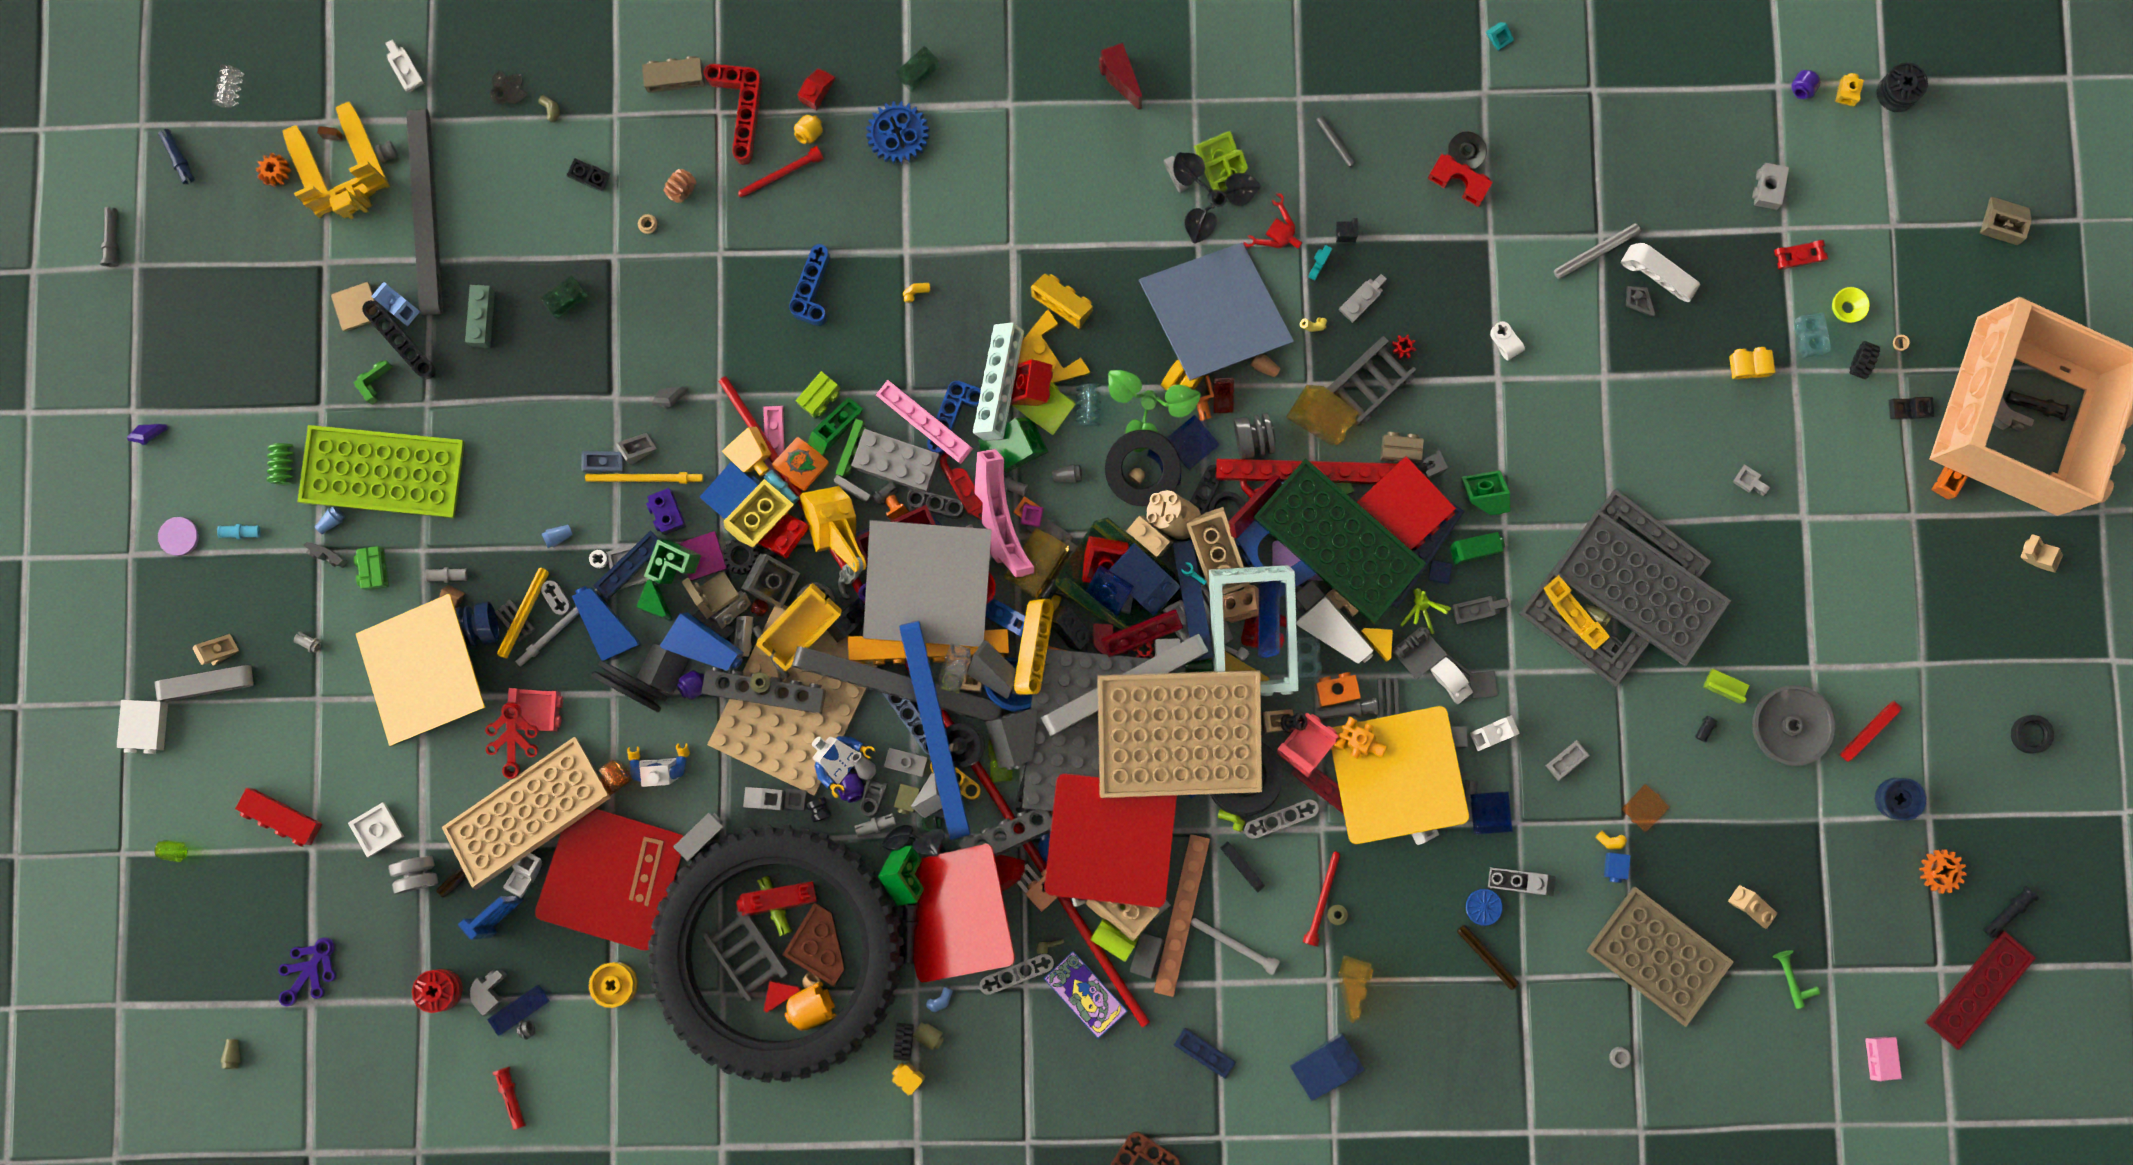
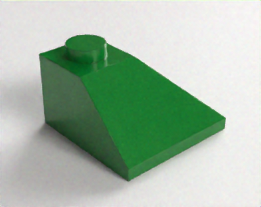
[1461,470,1510,515]

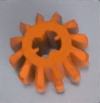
[255,153,291,187]

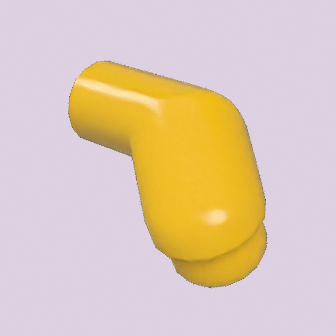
[903,283,930,303]

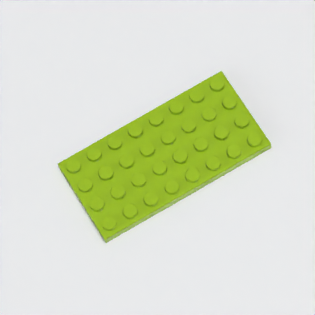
[297,425,465,518]

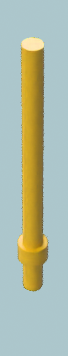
[585,472,704,484]

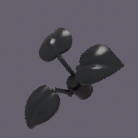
[1173,152,1261,244]
[882,808,946,857]

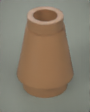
[1250,353,1280,378]

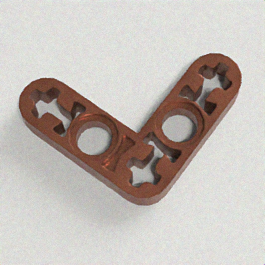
[1110,1132,1180,1165]

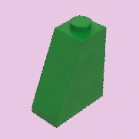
[1449,532,1505,566]

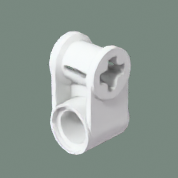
[1490,322,1525,361]

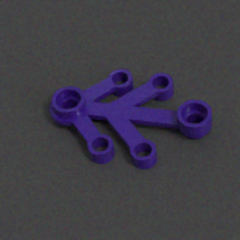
[278,937,336,1007]

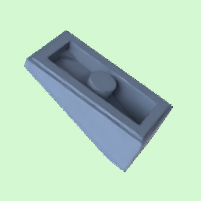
[581,451,623,473]

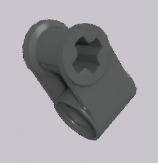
[860,778,888,817]

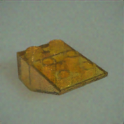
[1338,955,1373,1023]

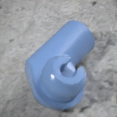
[926,987,953,1012]

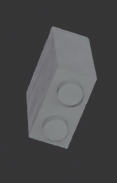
[674,813,723,862]

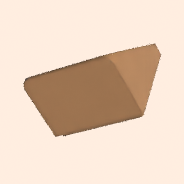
[439,585,465,608]

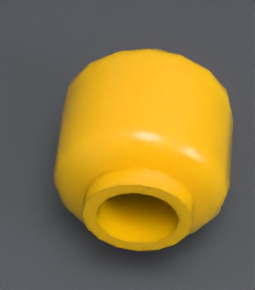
[794,115,823,144]

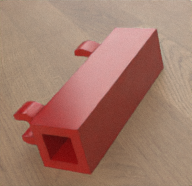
[737,881,817,917]

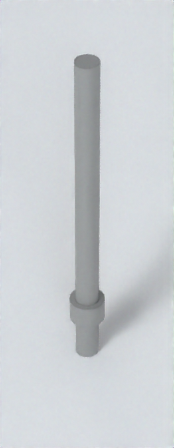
[515,589,601,667]

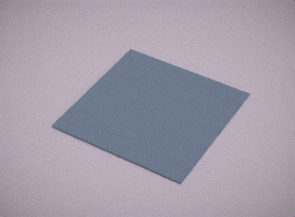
[1139,243,1294,381]

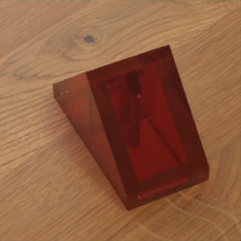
[1213,378,1234,413]

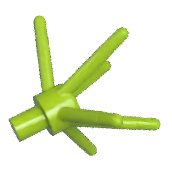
[1400,588,1451,634]

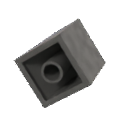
[985,708,1037,770]

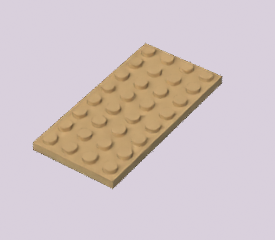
[442,737,611,890]

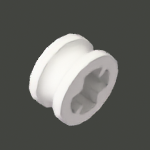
[589,550,608,569]

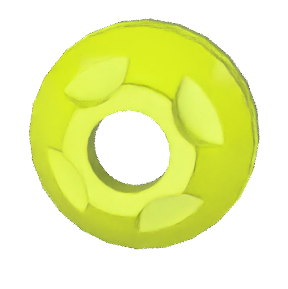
[1832,287,1870,323]

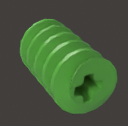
[266,443,294,485]

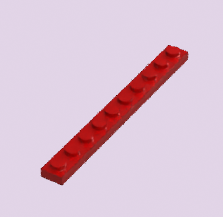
[1216,459,1397,484]

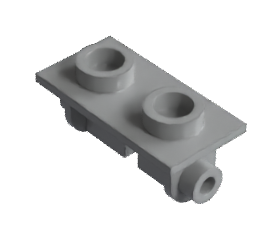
[711,590,752,629]

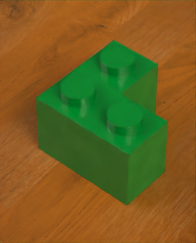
[644,540,702,584]
[878,846,924,906]

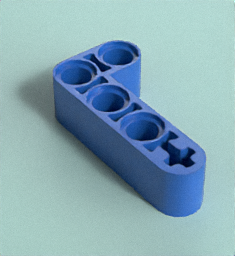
[789,244,830,326]
[927,381,981,455]

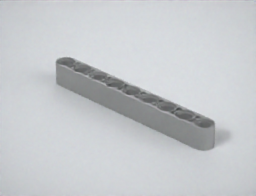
[1041,634,1209,736]

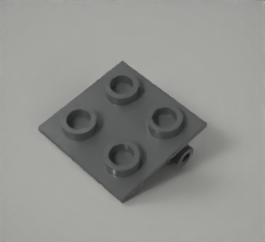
[1392,626,1447,680]

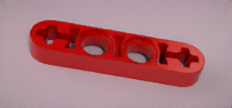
[1839,701,1902,762]

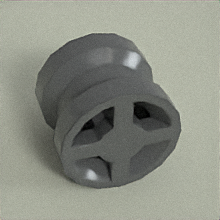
[375,140,398,164]

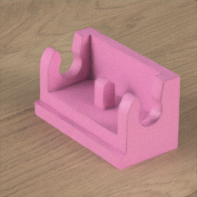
[1866,1037,1902,1081]

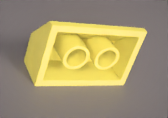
[724,479,794,548]

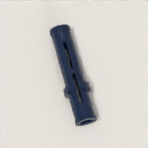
[158,129,195,185]

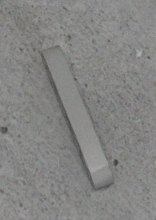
[1244,799,1319,839]
[979,954,1054,995]

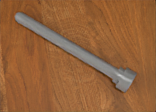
[1191,918,1280,975]

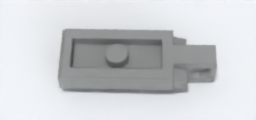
[1339,274,1387,323]

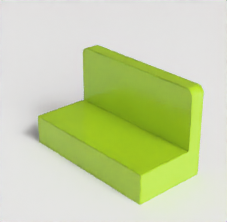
[1703,669,1750,704]

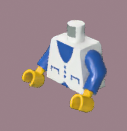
[812,736,876,798]
[627,743,690,787]

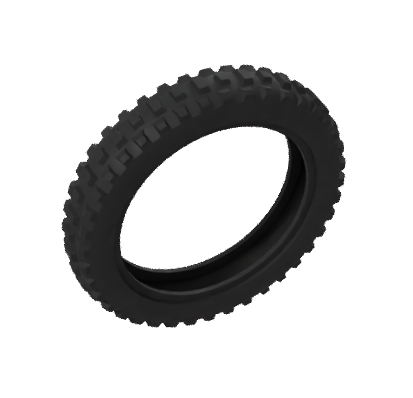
[648,824,904,1083]

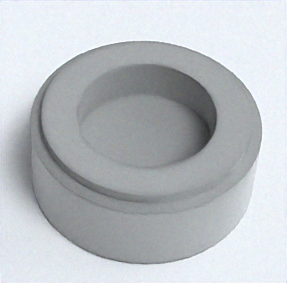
[1609,1047,1631,1068]

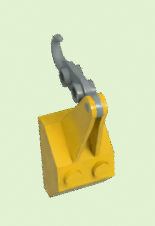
[799,486,866,599]

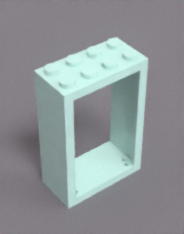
[1209,565,1298,696]

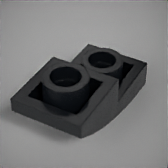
[566,158,610,191]

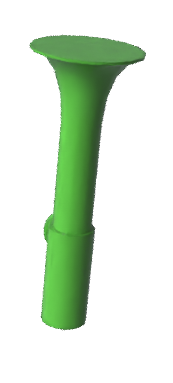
[1773,950,1820,1009]

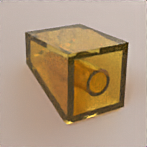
[1286,385,1358,446]

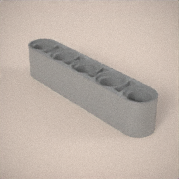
[155,665,254,702]

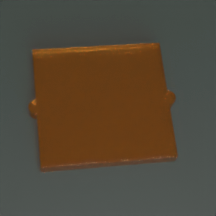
[1621,784,1669,832]

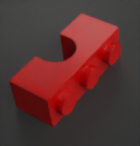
[1428,154,1493,207]

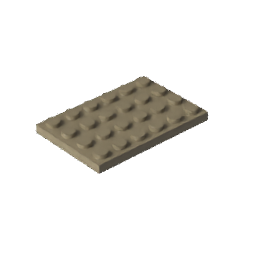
[1586,887,1734,1027]

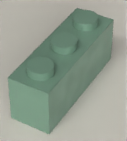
[465,285,495,348]

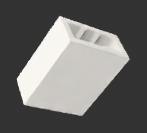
[117,700,168,754]

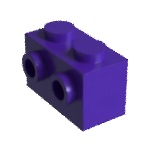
[646,488,686,535]

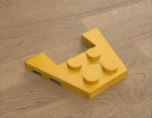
[1018,310,1090,384]

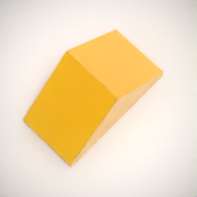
[1360,628,1393,662]

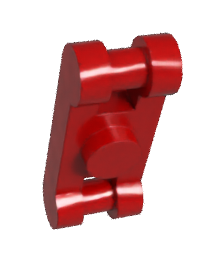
[1774,240,1828,270]

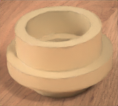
[638,214,658,234]

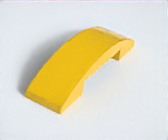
[1543,575,1610,650]

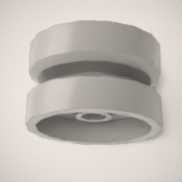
[388,856,439,894]

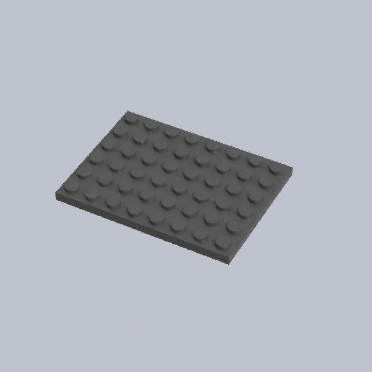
[1022,649,1150,811]

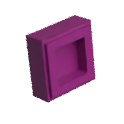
[1020,504,1044,528]

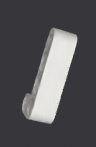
[1621,243,1700,302]

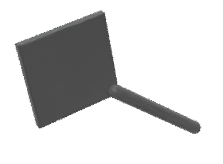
[1446,653,1498,699]

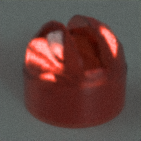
[751,599,769,617]

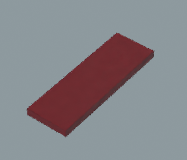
[1925,931,2036,1050]

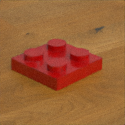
[758,513,810,558]

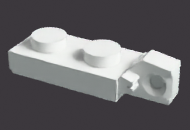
[385,40,424,93]

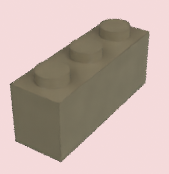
[642,56,705,93]

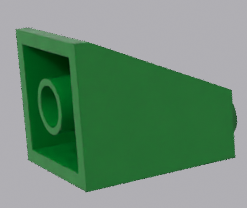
[978,418,1049,474]

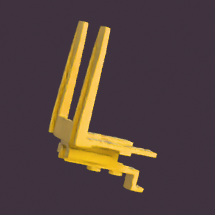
[283,102,390,219]

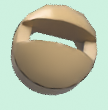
[1893,335,1910,351]
[1127,468,1145,485]
[803,972,820,988]

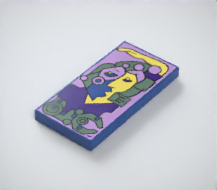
[1043,951,1128,1039]

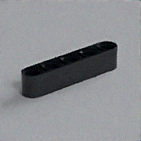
[362,300,435,379]

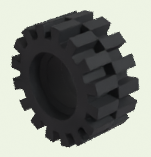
[1849,341,1880,380]
[723,539,760,575]
[893,1023,914,1061]

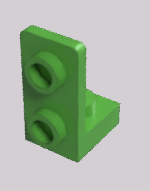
[353,360,393,405]

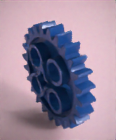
[866,101,929,164]

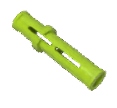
[757,876,792,936]

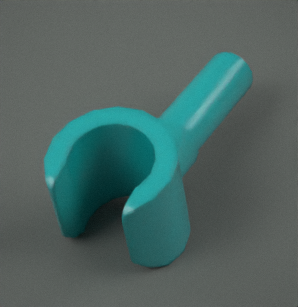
[1181,562,1207,585]

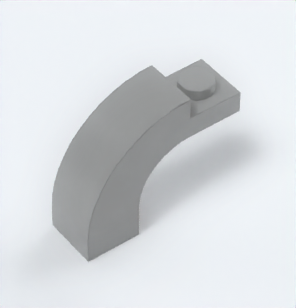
[1993,395,2034,431]

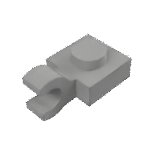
[1732,464,1770,496]

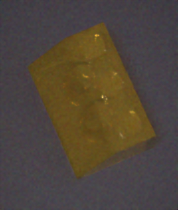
[1003,528,1069,599]

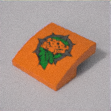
[772,437,829,491]

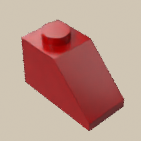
[797,68,835,111]
[995,855,1025,892]

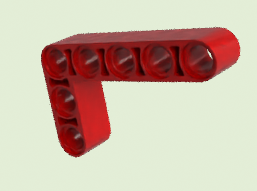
[704,64,762,165]

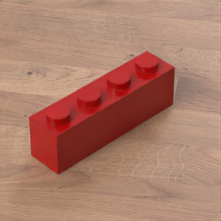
[235,787,322,847]

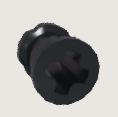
[1281,712,1308,733]

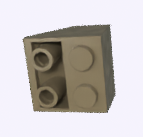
[1980,196,2032,245]

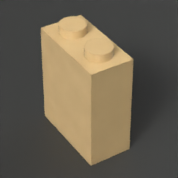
[1127,516,1174,557]

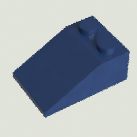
[1107,543,1181,616]
[1290,1033,1365,1101]

